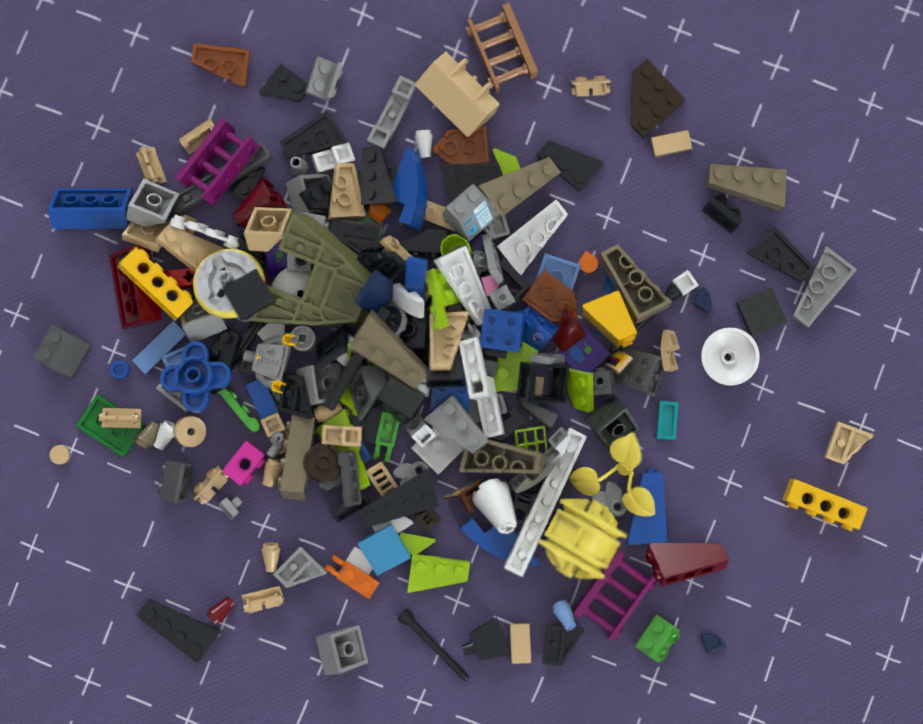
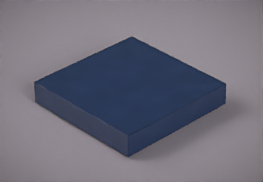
[354,270,394,314]

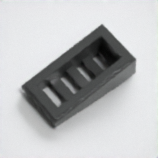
[519,401,558,431]

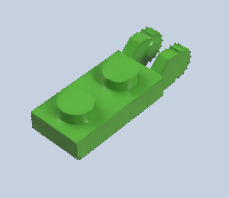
[220,388,261,433]
[373,411,400,463]

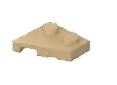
[824,422,873,464]

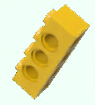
[118,247,193,321]
[782,479,868,531]

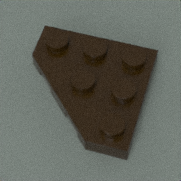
[630,59,686,139]

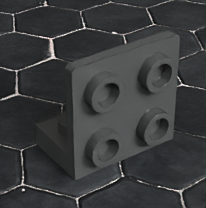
[614,347,664,397]

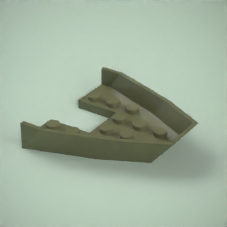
[251,210,372,328]

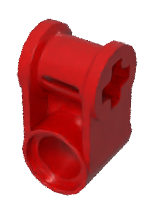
[163,268,195,290]

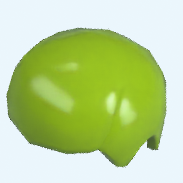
[440,234,471,256]

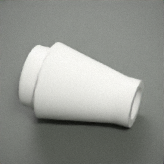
[414,130,433,158]
[153,420,175,450]

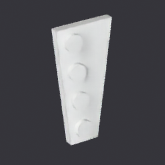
[496,199,568,275]
[434,246,491,326]

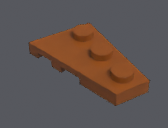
[191,43,251,89]

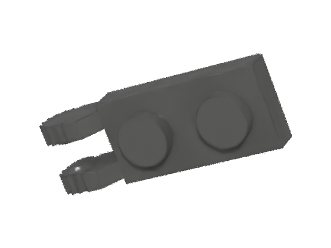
[338,450,362,507]

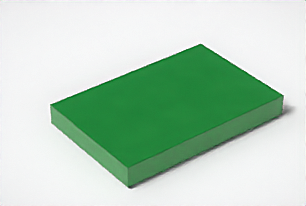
[76,394,146,457]

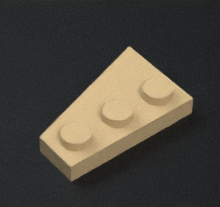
[328,163,366,220]
[155,225,225,272]
[430,311,469,371]

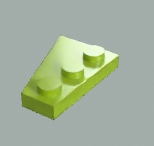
[407,554,470,593]

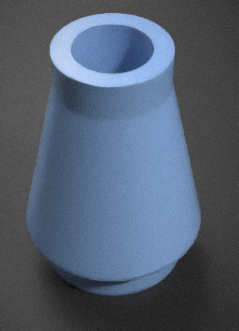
[553,600,576,631]

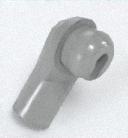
[266,431,284,459]

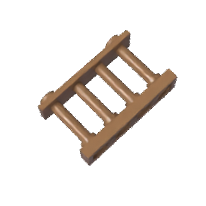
[465,3,538,93]

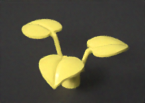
[569,433,656,516]

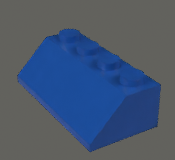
[47,188,132,230]

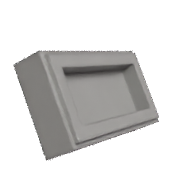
[530,353,565,365]

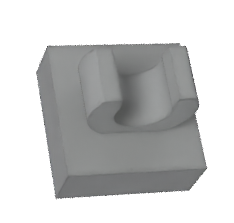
[461,323,481,341]
[219,496,242,520]

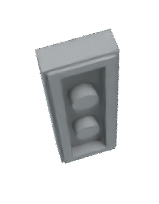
[482,233,504,285]

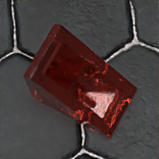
[553,309,586,352]

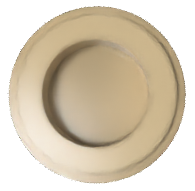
[50,445,71,464]

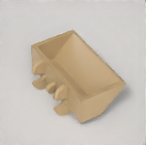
[415,52,500,137]

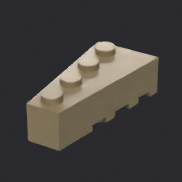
[477,157,561,220]
[705,164,787,211]
[599,244,672,325]
[349,310,428,389]
[277,415,316,501]
[459,438,547,473]

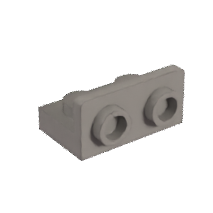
[305,56,343,101]

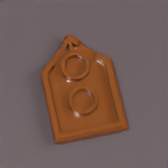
[431,126,489,164]
[521,269,578,322]

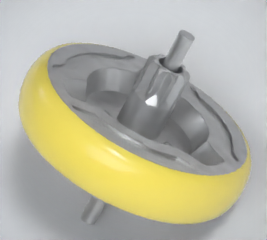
[193,249,265,319]

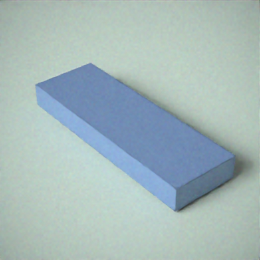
[132,321,187,375]

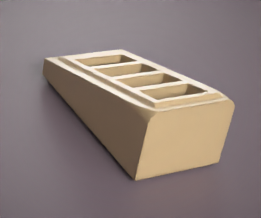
[366,461,398,496]

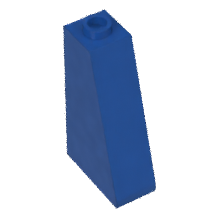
[626,469,667,545]

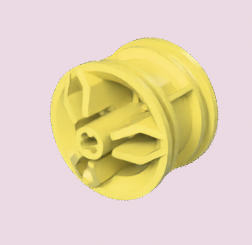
[538,499,627,579]

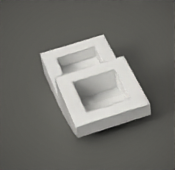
[311,143,355,174]
[392,283,425,319]

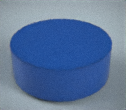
[110,360,130,380]

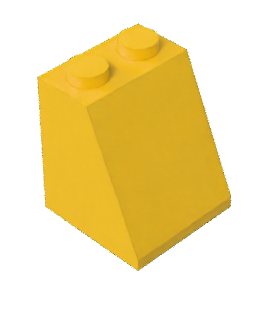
[582,290,637,348]

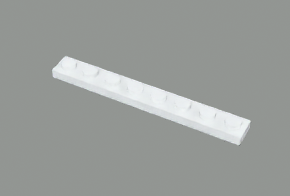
[504,428,587,577]

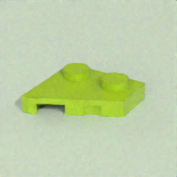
[567,368,594,412]

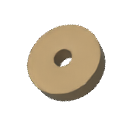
[174,416,206,447]

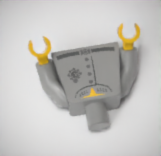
[243,333,296,394]

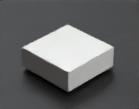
[672,270,699,297]

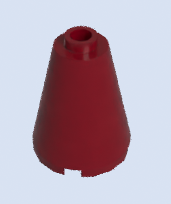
[233,178,287,228]

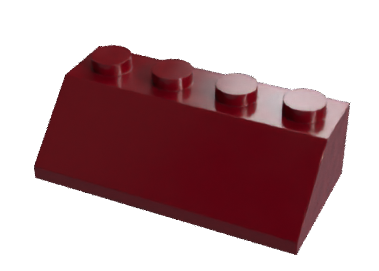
[109,246,162,329]

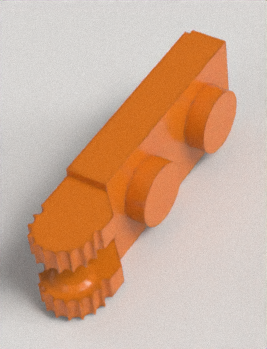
[325,554,380,599]

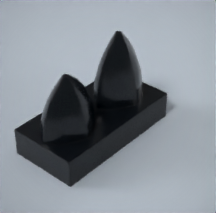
[701,195,743,234]

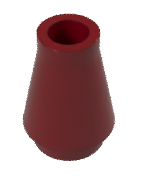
[206,596,236,625]

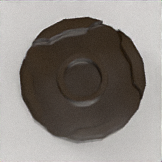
[303,443,341,483]

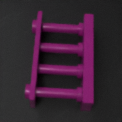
[175,118,260,206]
[572,549,657,642]

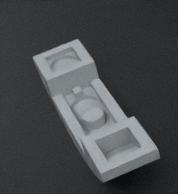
[367,76,416,150]
[508,427,571,493]

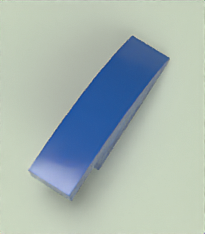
[393,147,428,231]
[460,518,540,566]

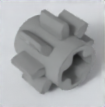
[470,250,489,275]

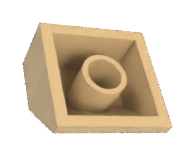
[244,207,293,251]

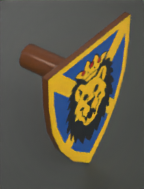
[443,476,487,513]

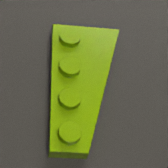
[316,409,370,491]

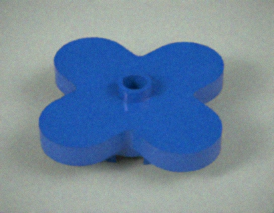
[160,341,232,413]

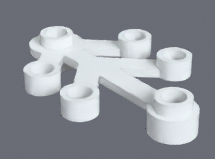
[169,215,241,249]

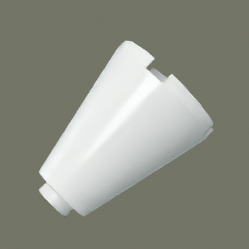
[472,479,516,533]

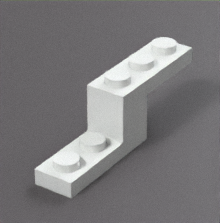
[459,337,505,438]

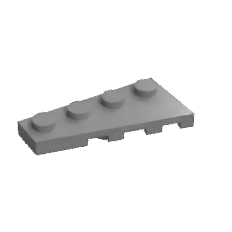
[793,246,857,329]

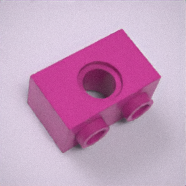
[222,441,267,486]

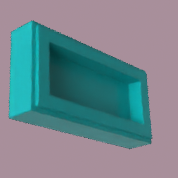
[656,400,679,440]

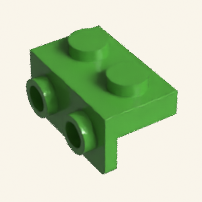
[635,614,680,662]

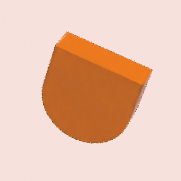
[368,204,391,224]
[577,251,598,274]

